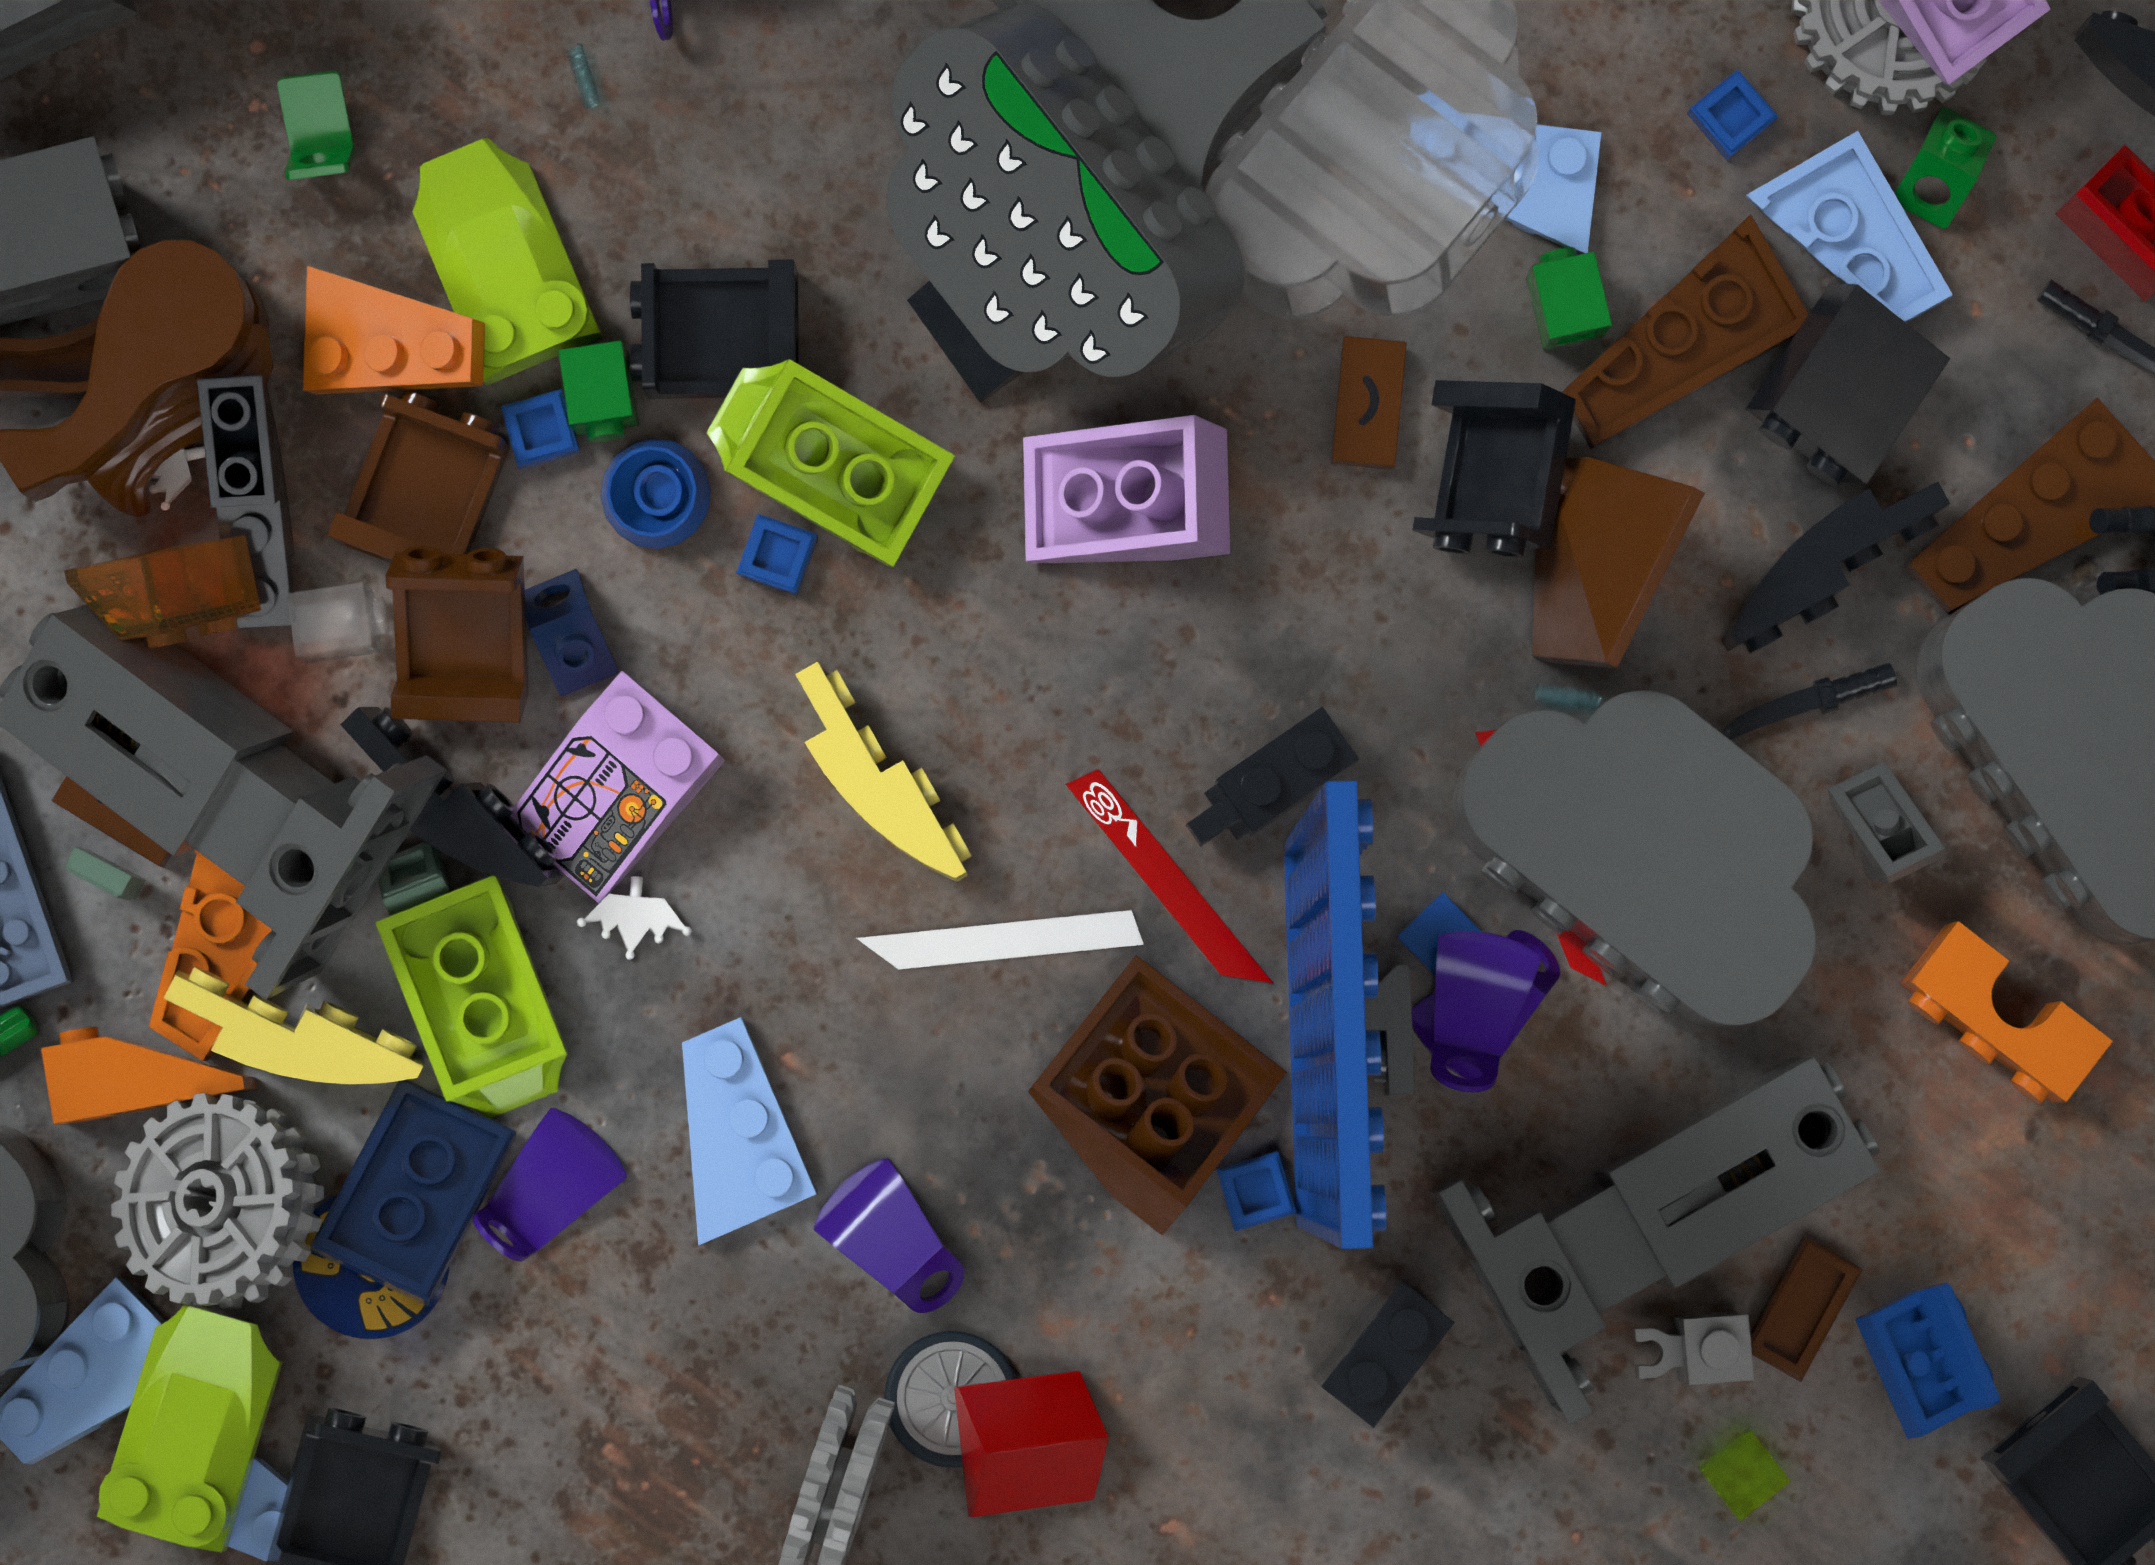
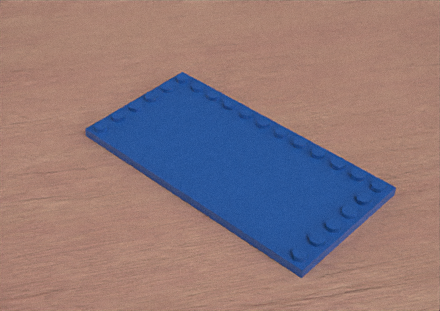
[1283,781,1387,1249]

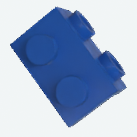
[1855,1282,2000,1439]

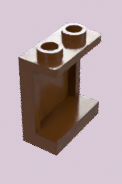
[327,390,510,563]
[385,546,529,723]

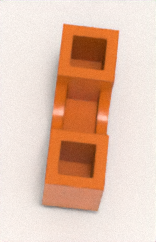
[1899,921,2113,1105]

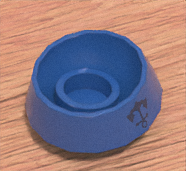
[600,438,711,549]

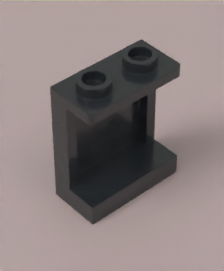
[630,259,799,399]
[1412,380,1576,558]
[1980,1376,2155,1565]
[266,1408,442,1565]

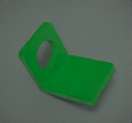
[277,70,356,180]
[1894,107,1997,229]

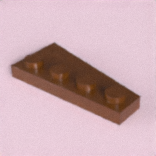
[1562,214,1809,450]
[1905,397,2155,613]

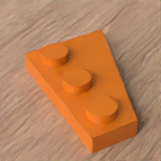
[303,266,485,395]
[149,849,272,1062]

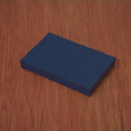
[310,1080,516,1306]

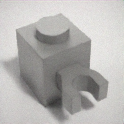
[1632,1311,1754,1385]

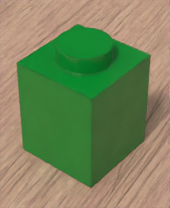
[1526,247,1612,351]
[558,340,639,442]

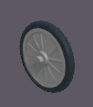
[884,1331,1016,1468]

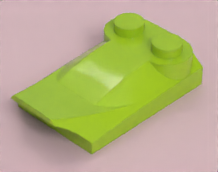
[412,138,602,386]
[706,359,955,567]
[375,875,568,1119]
[97,1304,283,1553]

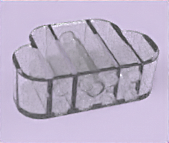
[1205,0,1538,319]

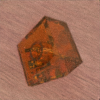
[64,535,261,648]

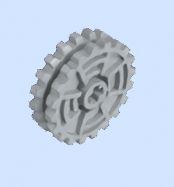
[1791,0,1987,115]
[111,1093,324,1310]
[778,1384,895,1565]

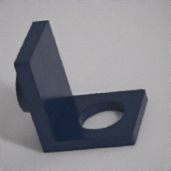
[525,569,618,696]

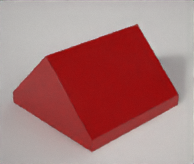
[2055,145,2155,301]
[954,1371,1109,1517]

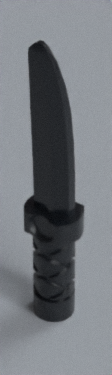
[2037,279,2155,374]
[1722,663,1897,740]

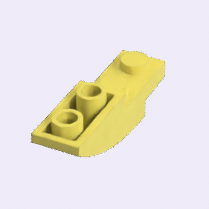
[795,662,972,882]
[163,966,423,1084]

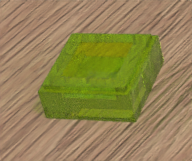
[1697,1429,1791,1522]

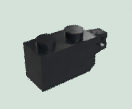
[1186,706,1359,847]

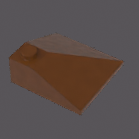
[1532,457,1705,668]
[1028,955,1287,1235]

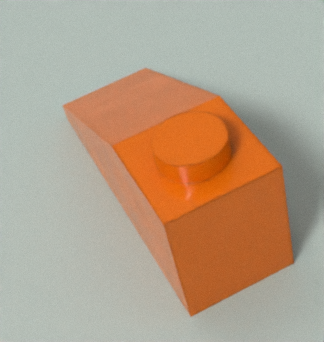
[41,1027,258,1125]

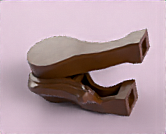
[0,240,274,517]

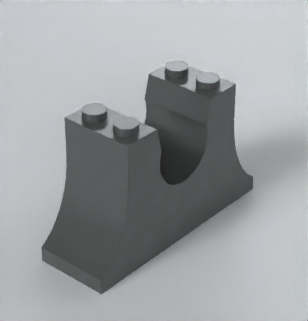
[992,0,1327,191]

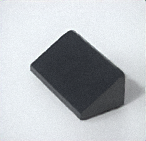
[907,281,1024,403]

